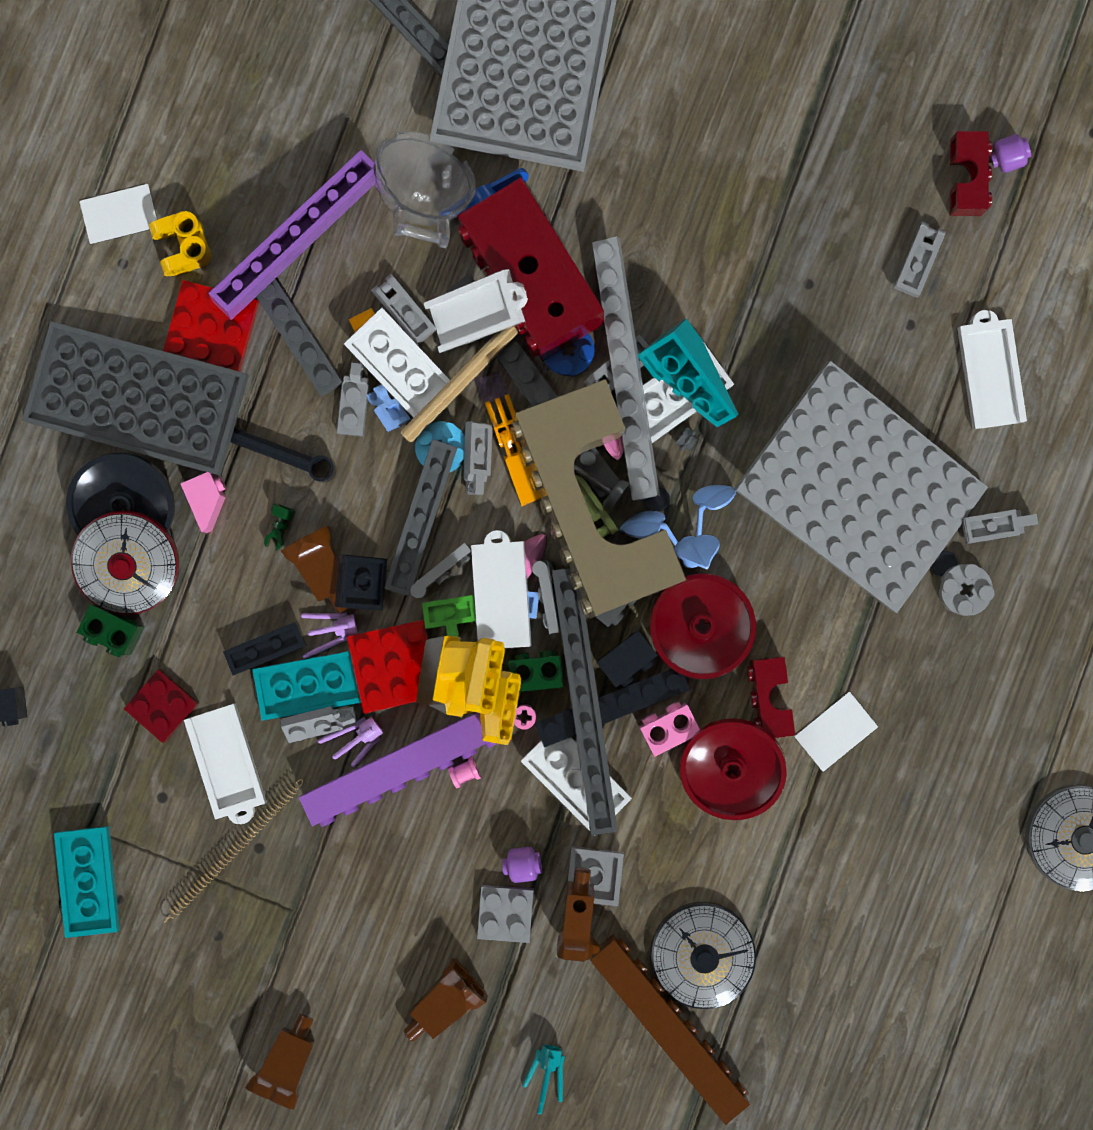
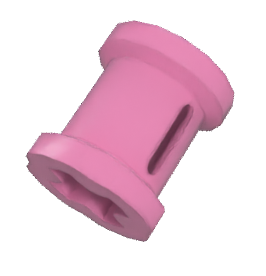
[514,704,536,729]
[448,757,481,788]

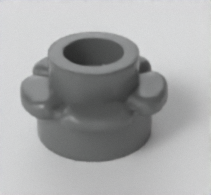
[674,427,698,451]

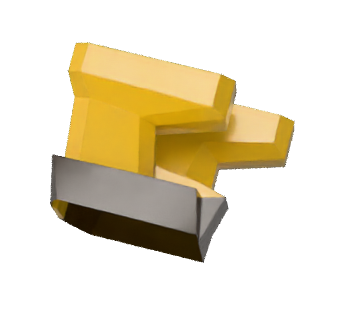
[416,636,521,745]

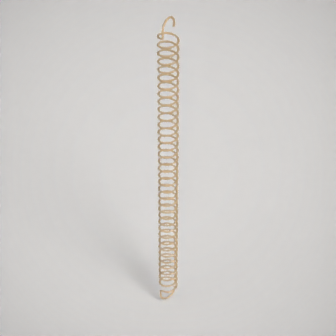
[164,779,303,923]

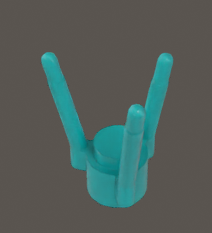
[522,1044,565,1115]

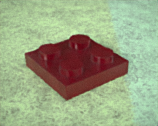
[124,669,199,743]

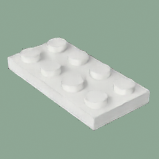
[344,308,450,418]
[643,343,734,443]
[521,737,632,836]

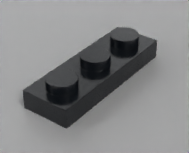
[223,622,307,676]

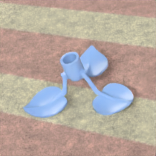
[619,485,736,569]

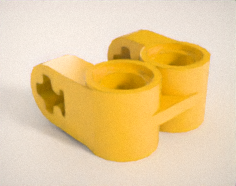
[148,211,212,276]

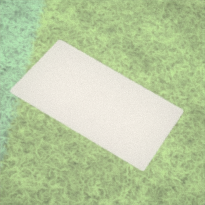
[80,184,157,244]
[795,692,878,771]

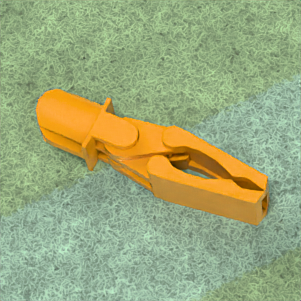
[484,394,542,506]

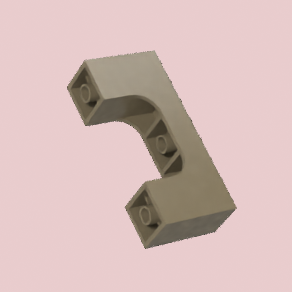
[510,379,686,618]

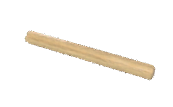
[401,326,518,442]

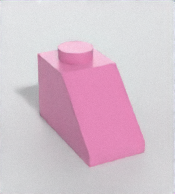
[181,472,226,533]

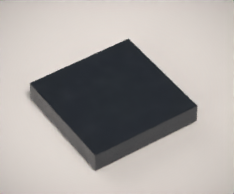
[335,554,387,611]

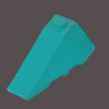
[638,318,738,427]

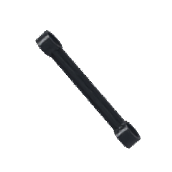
[230,427,336,483]

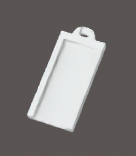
[424,269,528,353]
[957,310,1027,430]
[471,530,532,648]
[184,703,267,824]

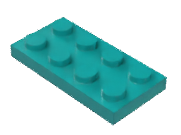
[252,651,361,721]
[54,826,120,938]

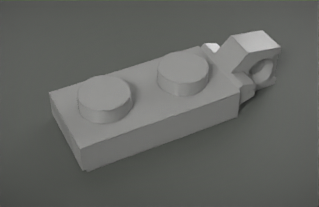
[337,363,369,437]
[464,421,493,495]
[962,509,1038,544]
[281,706,357,743]

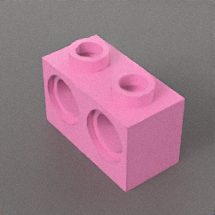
[639,701,700,757]

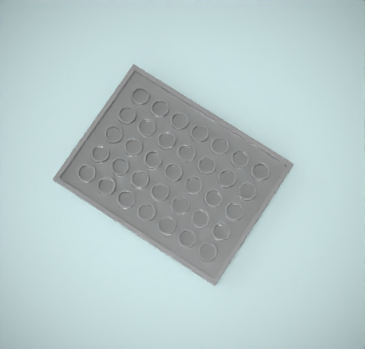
[430,0,617,172]
[734,361,988,613]

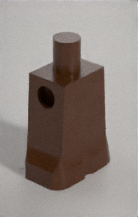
[281,526,348,614]
[557,867,600,962]
[404,958,488,1042]
[245,1013,315,1110]

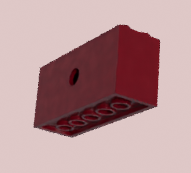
[457,178,604,361]

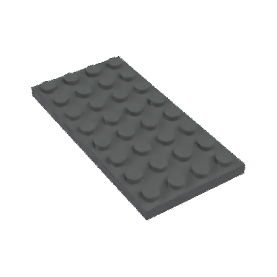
[22,321,249,476]

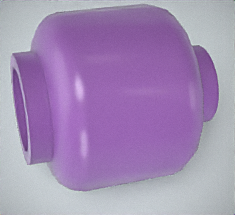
[990,134,1031,173]
[502,847,542,883]

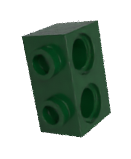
[76,604,144,658]
[508,650,564,692]

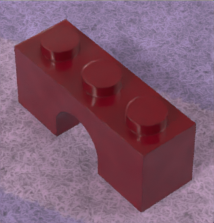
[950,131,992,216]
[747,656,796,738]

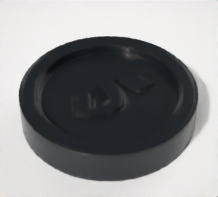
[644,486,670,512]
[931,551,958,576]

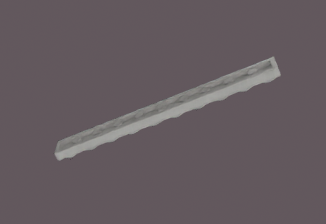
[592,236,660,501]

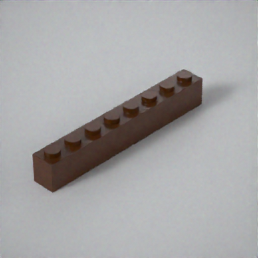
[590,934,750,1125]

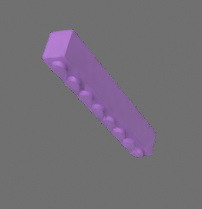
[208,150,380,320]
[299,712,497,827]

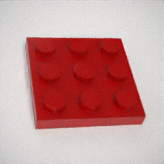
[163,280,259,372]
[346,620,428,714]

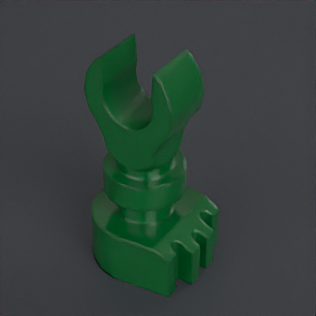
[264,503,296,551]

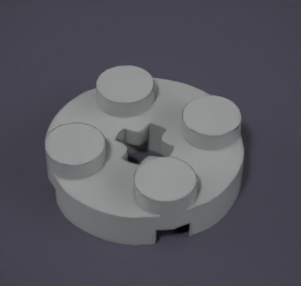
[939,564,994,616]

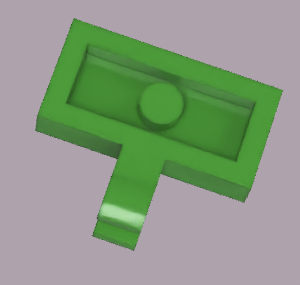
[422,595,476,637]

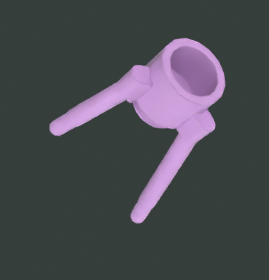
[301,612,358,659]
[318,716,384,767]

